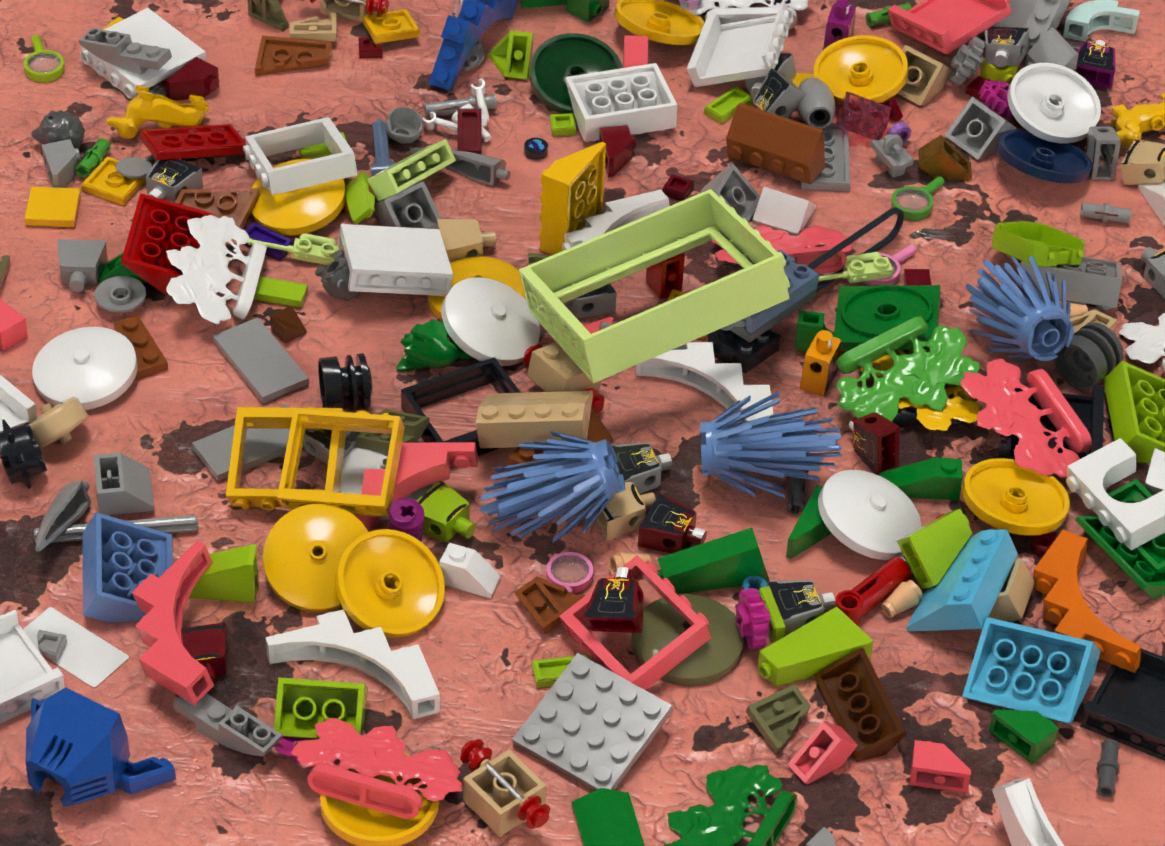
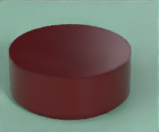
[1031,533,1057,557]

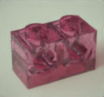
[835,91,891,140]

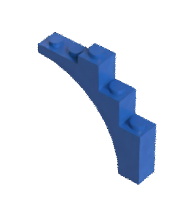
[428,0,518,92]

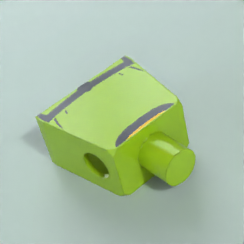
[417,481,476,543]

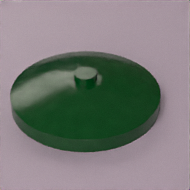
[529,33,623,116]

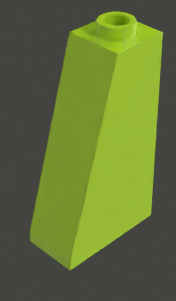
[757,607,873,687]

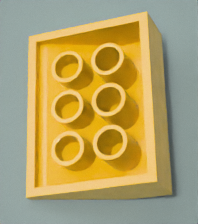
[539,142,606,255]

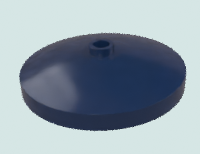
[997,130,1092,183]

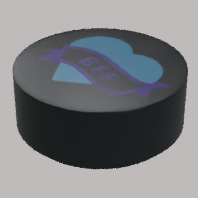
[524,138,548,160]

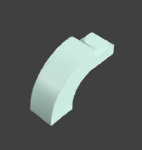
[1063,0,1140,42]

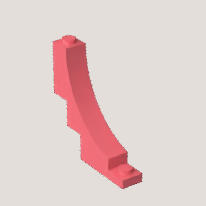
[355,442,478,532]

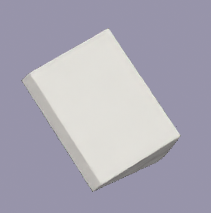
[752,187,816,236]

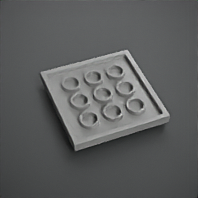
[512,653,673,791]

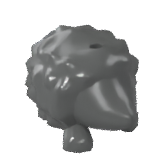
[31,110,85,149]
[315,249,360,301]

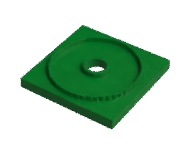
[834,284,941,351]

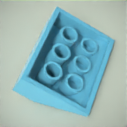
[906,529,1018,632]
[962,617,1101,724]

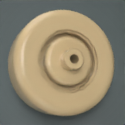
[30,397,88,449]

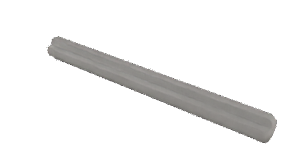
[34,515,199,543]

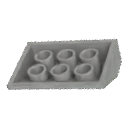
[977,0,1071,56]
[1019,257,1122,310]

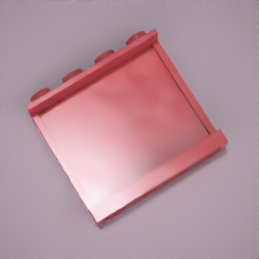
[887,0,1012,54]

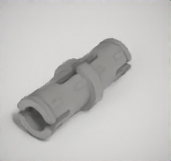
[1080,202,1131,224]

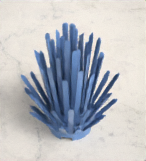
[966,256,1074,361]
[700,391,842,499]
[479,431,625,542]

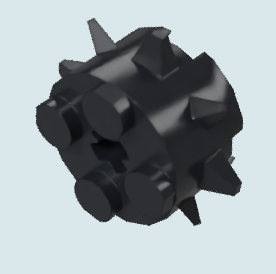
[0,419,47,489]

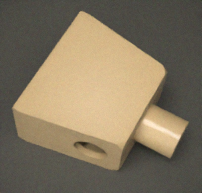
[437,219,496,262]

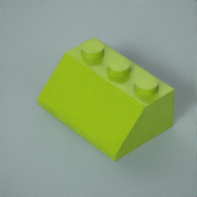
[274,677,368,739]

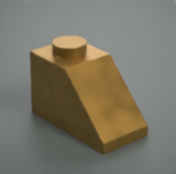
[918,135,972,180]

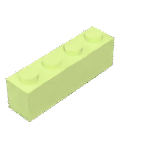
[367,139,456,201]

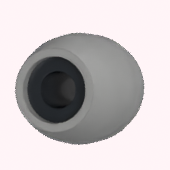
[797,77,835,129]

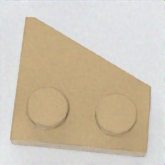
[290,12,337,42]

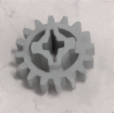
[949,37,986,86]

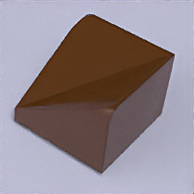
[270,306,307,343]

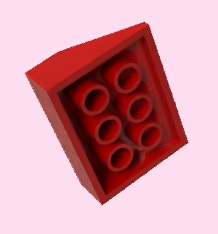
[121,193,213,296]

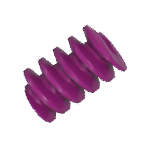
[388,498,424,541]

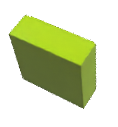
[550,113,576,136]

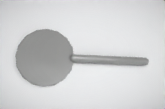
[116,154,154,178]

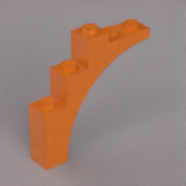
[1033,530,1141,673]

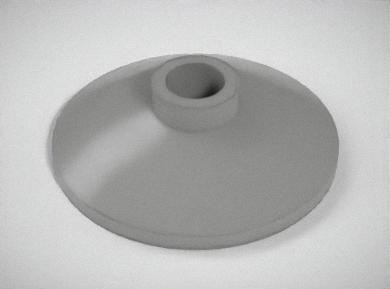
[95,276,146,313]

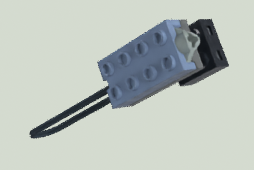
[707,207,904,374]

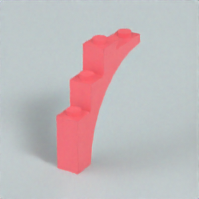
[132,540,214,705]

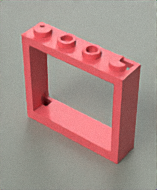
[559,555,711,690]

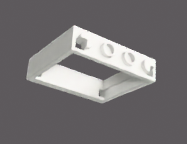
[243,117,358,195]

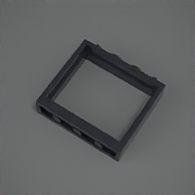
[401,357,521,456]

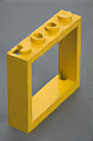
[226,407,346,510]
[277,407,405,517]

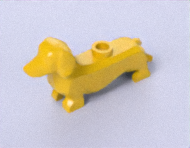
[106,85,209,139]
[1110,93,1165,148]

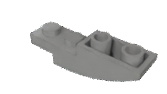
[79,28,172,74]
[173,693,282,756]

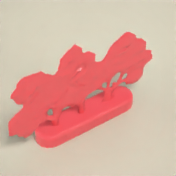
[711,225,856,274]
[960,358,1092,478]
[291,718,462,819]

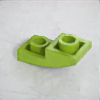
[346,171,375,224]

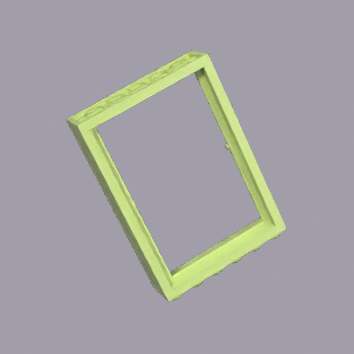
[519,189,790,384]

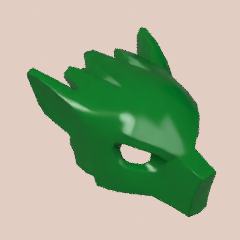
[396,319,471,371]

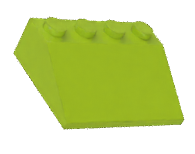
[1103,361,1165,463]

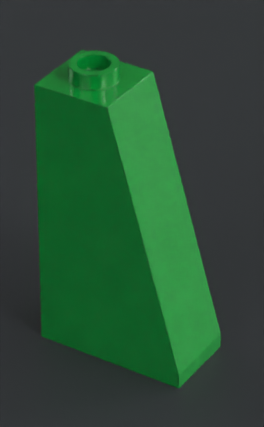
[657,528,770,594]

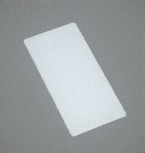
[23,607,129,688]

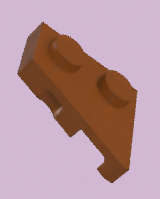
[515,576,585,634]

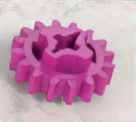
[979,79,1015,119]
[735,588,770,650]

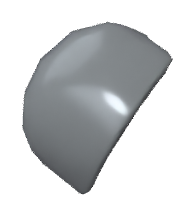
[386,107,423,144]

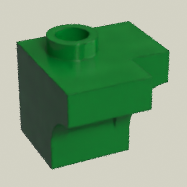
[567,0,609,22]
[794,310,834,352]

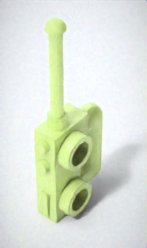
[247,233,339,265]
[818,252,893,283]

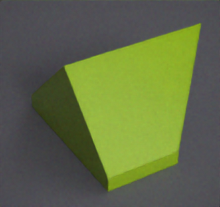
[487,30,533,80]

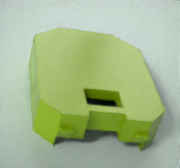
[991,221,1085,267]

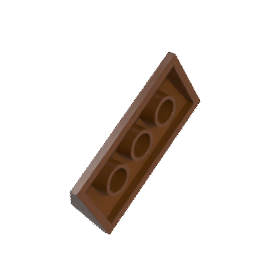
[813,647,906,762]

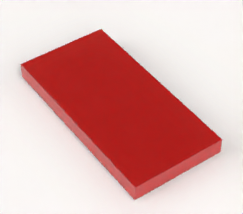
[140,124,246,160]

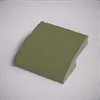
[356,409,429,453]

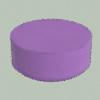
[887,122,911,143]

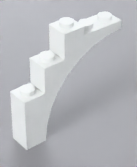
[562,190,669,251]
[635,342,773,423]
[265,609,440,720]
[992,778,1065,846]

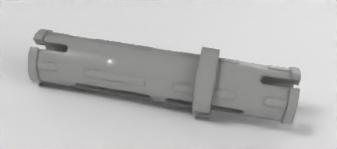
[424,94,497,119]

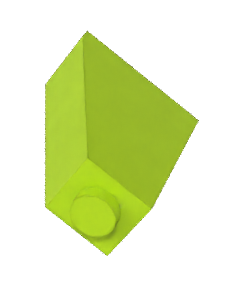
[897,509,972,590]
[189,544,259,603]

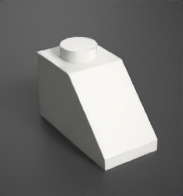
[439,543,501,599]

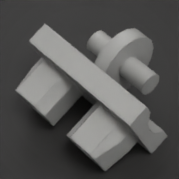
[870,134,914,177]

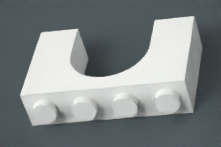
[1066,438,1165,550]

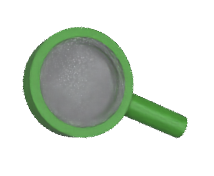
[891,176,944,221]

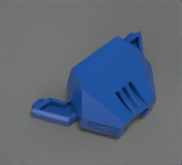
[25,688,176,807]

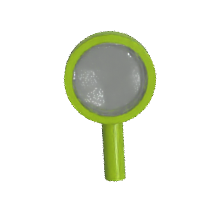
[24,35,65,82]

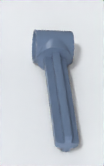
[371,119,395,176]

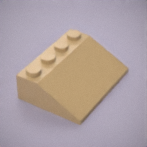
[476,390,593,448]

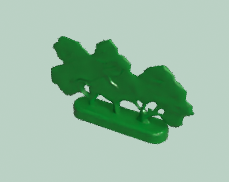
[663,764,797,846]

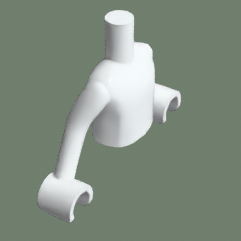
[423,79,492,143]

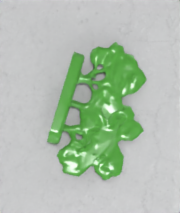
[836,316,980,422]

